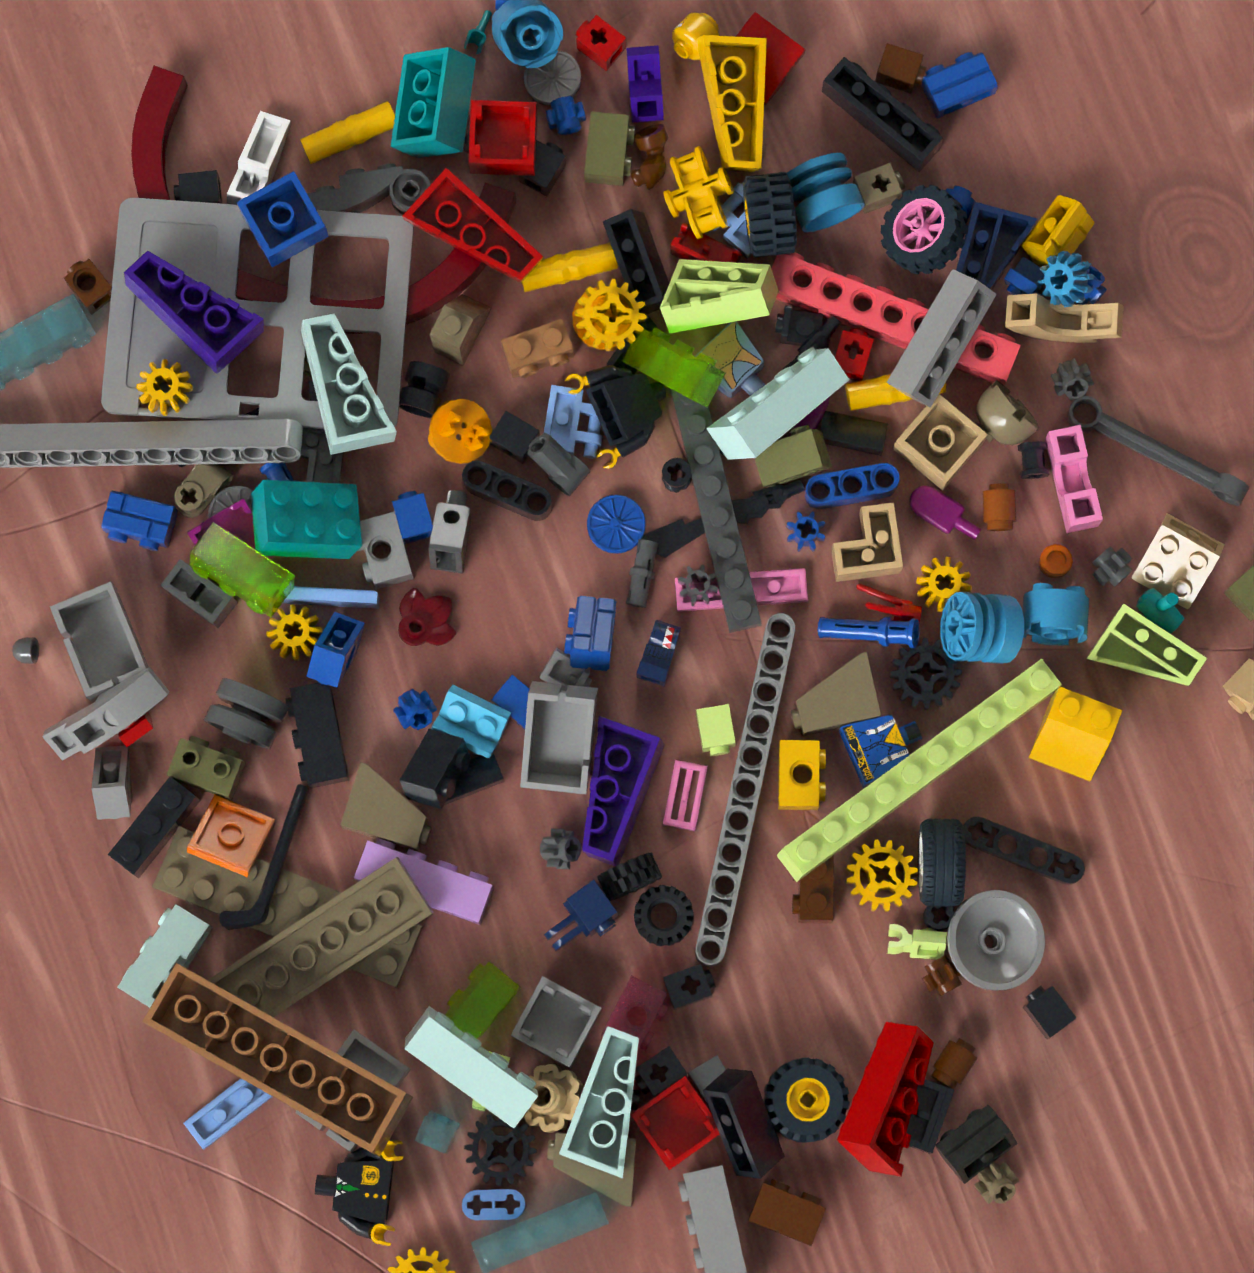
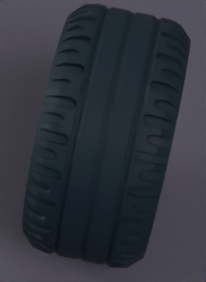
[918,819,966,906]

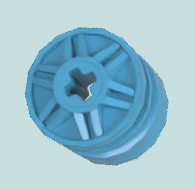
[786,153,865,232]
[940,592,1024,664]

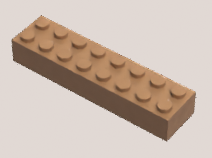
[142,963,413,1157]

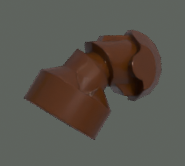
[630,124,668,190]

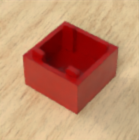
[468,100,537,176]
[630,1076,720,1170]

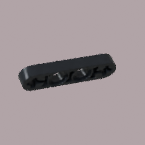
[963,817,1085,885]

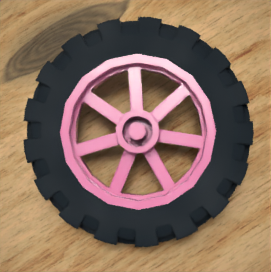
[880,185,968,274]

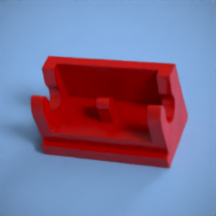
[670,222,742,263]

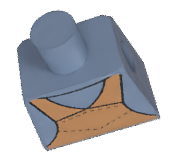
[689,322,766,398]

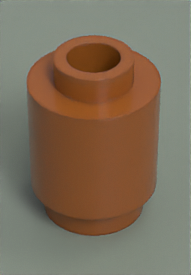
[983,483,1016,531]

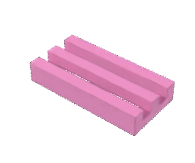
[663,760,708,832]

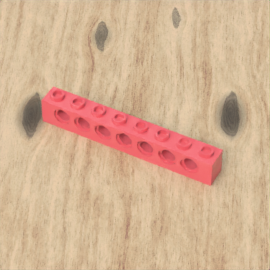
[771,252,1021,385]

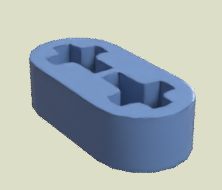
[462,1189,526,1220]

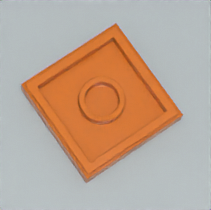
[187,794,275,877]

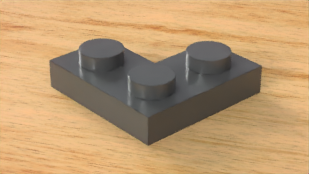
[300,428,344,483]

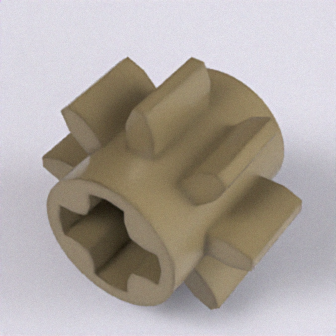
[974,1162,1019,1204]

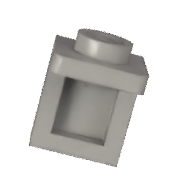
[539,647,592,691]

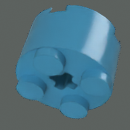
[492,0,563,68]
[1022,583,1089,646]

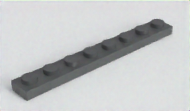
[669,377,761,633]

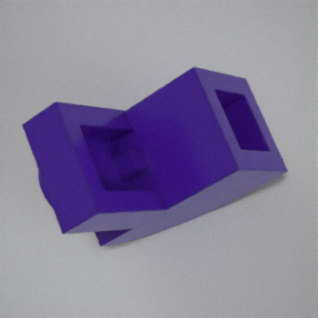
[626,45,664,123]

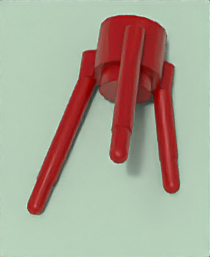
[856,584,922,624]

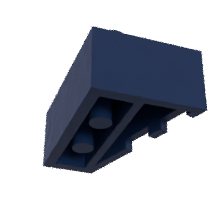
[956,202,1038,290]

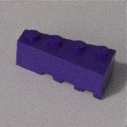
[124,251,264,374]
[582,716,665,866]

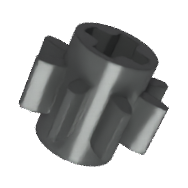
[1051,358,1094,401]
[1092,546,1133,587]
[678,564,718,606]
[540,828,581,869]

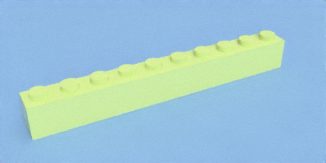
[777,659,1062,882]

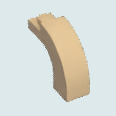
[1005,293,1123,343]

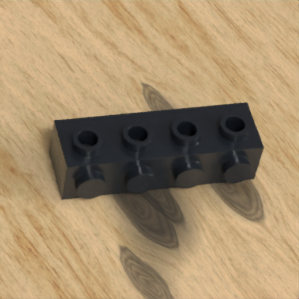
[822,57,943,172]

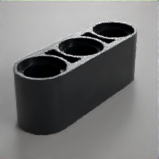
[462,460,552,521]

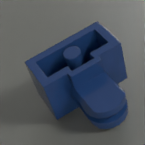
[544,880,618,951]

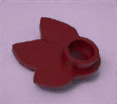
[398,588,456,646]

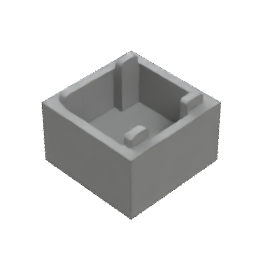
[511,976,602,1069]

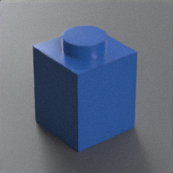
[392,491,433,545]

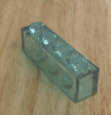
[0,294,96,391]
[471,1192,609,1273]

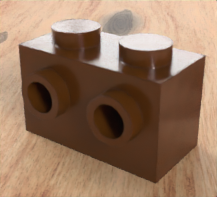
[792,855,834,923]
[748,1179,826,1246]

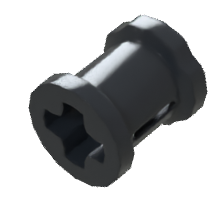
[1018,441,1050,479]
[662,458,691,493]
[923,905,954,932]

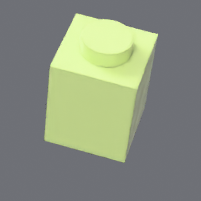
[696,704,736,756]

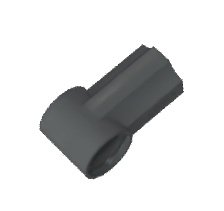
[527,433,591,496]

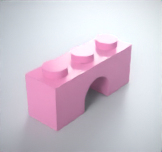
[1045,425,1103,533]

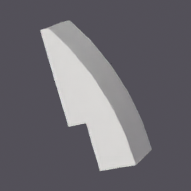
[227,111,291,205]

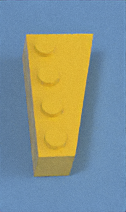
[696,35,767,172]

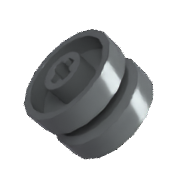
[204,678,289,749]

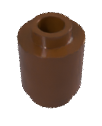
[931,1038,978,1089]

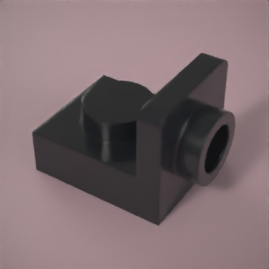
[775,305,823,346]

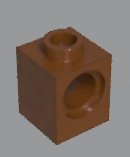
[875,43,927,94]
[64,259,112,315]

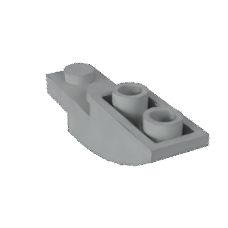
[42,667,170,761]

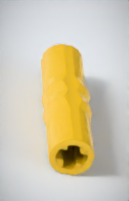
[300,101,395,164]
[522,242,618,292]
[845,375,946,411]

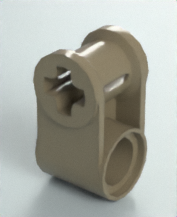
[174,464,234,518]

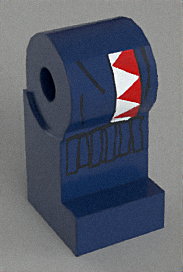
[636,620,681,687]

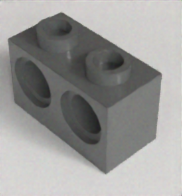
[161,559,238,628]

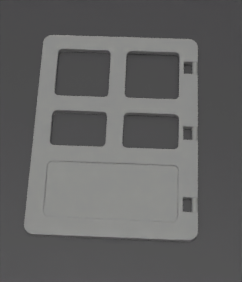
[101,198,414,429]

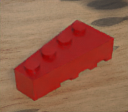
[402,168,543,283]
[837,1022,934,1177]

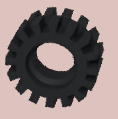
[597,852,662,901]
[634,885,694,946]

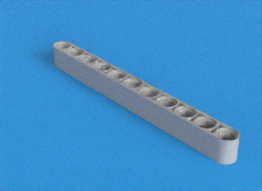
[0,419,303,468]
[695,613,795,967]

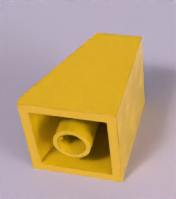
[1028,686,1122,782]

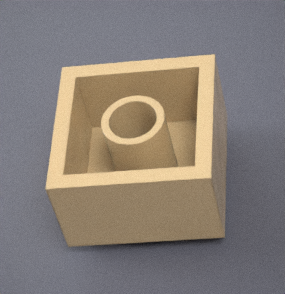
[893,394,988,491]

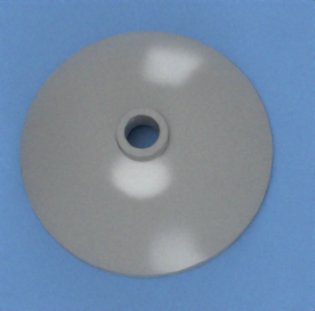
[947,890,1045,991]

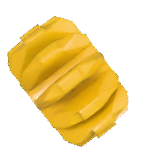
[136,359,193,416]
[916,556,972,613]
[266,604,323,661]

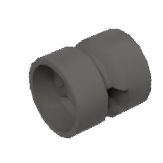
[390,169,431,216]

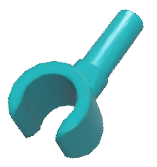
[464,10,492,55]

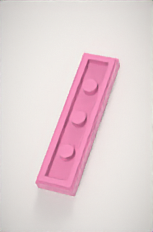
[675,568,808,612]

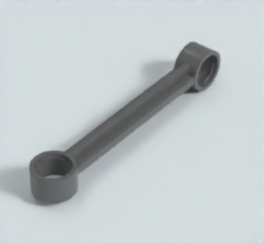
[1068,396,1249,506]

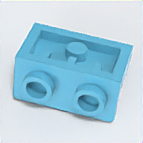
[431,684,511,758]

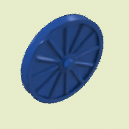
[587,495,645,554]

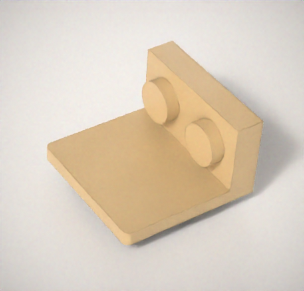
[1132,513,1225,609]

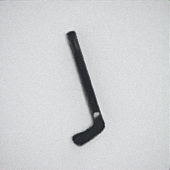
[219,784,309,930]

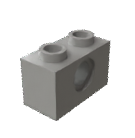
[358,511,414,590]

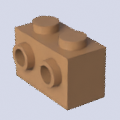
[501,319,574,378]

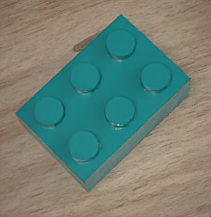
[390,47,476,158]
[251,480,362,559]

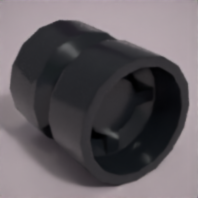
[399,361,450,418]

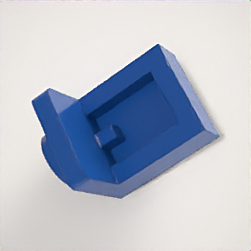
[1004,257,1045,295]

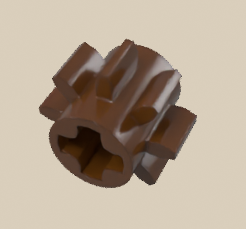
[922,955,962,996]

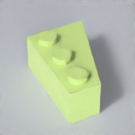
[660,259,779,334]
[1086,604,1207,686]

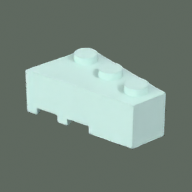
[117,904,213,1008]

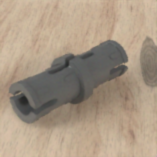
[626,539,659,608]

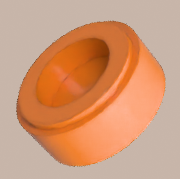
[1039,544,1073,578]

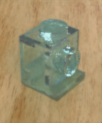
[414,1111,461,1154]

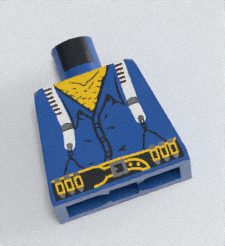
[838,715,922,788]

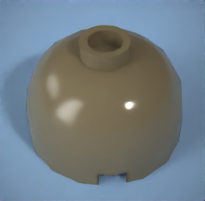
[976,380,1039,445]

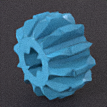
[1037,251,1095,307]

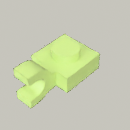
[887,924,947,960]

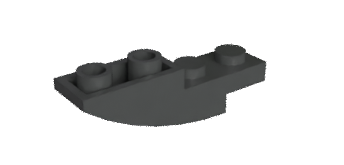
[307,164,403,213]

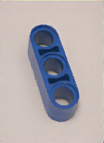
[805,463,899,509]

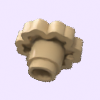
[523,1064,583,1133]

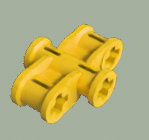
[663,146,734,239]

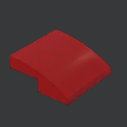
[736,12,806,106]

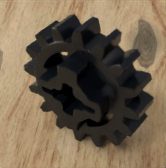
[890,638,962,710]
[464,1114,537,1186]

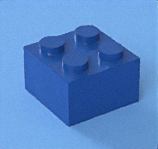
[237,171,329,267]

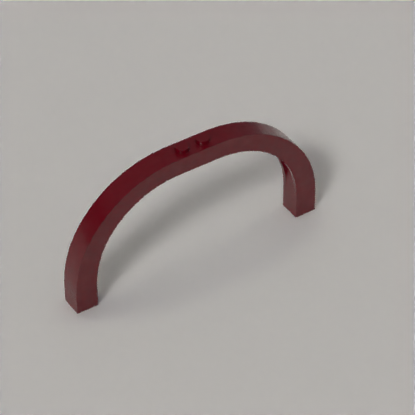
[131,65,516,334]

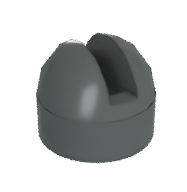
[12,637,39,664]

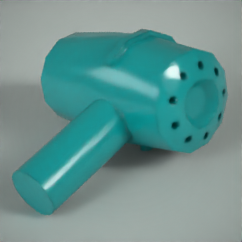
[1136,588,1185,634]

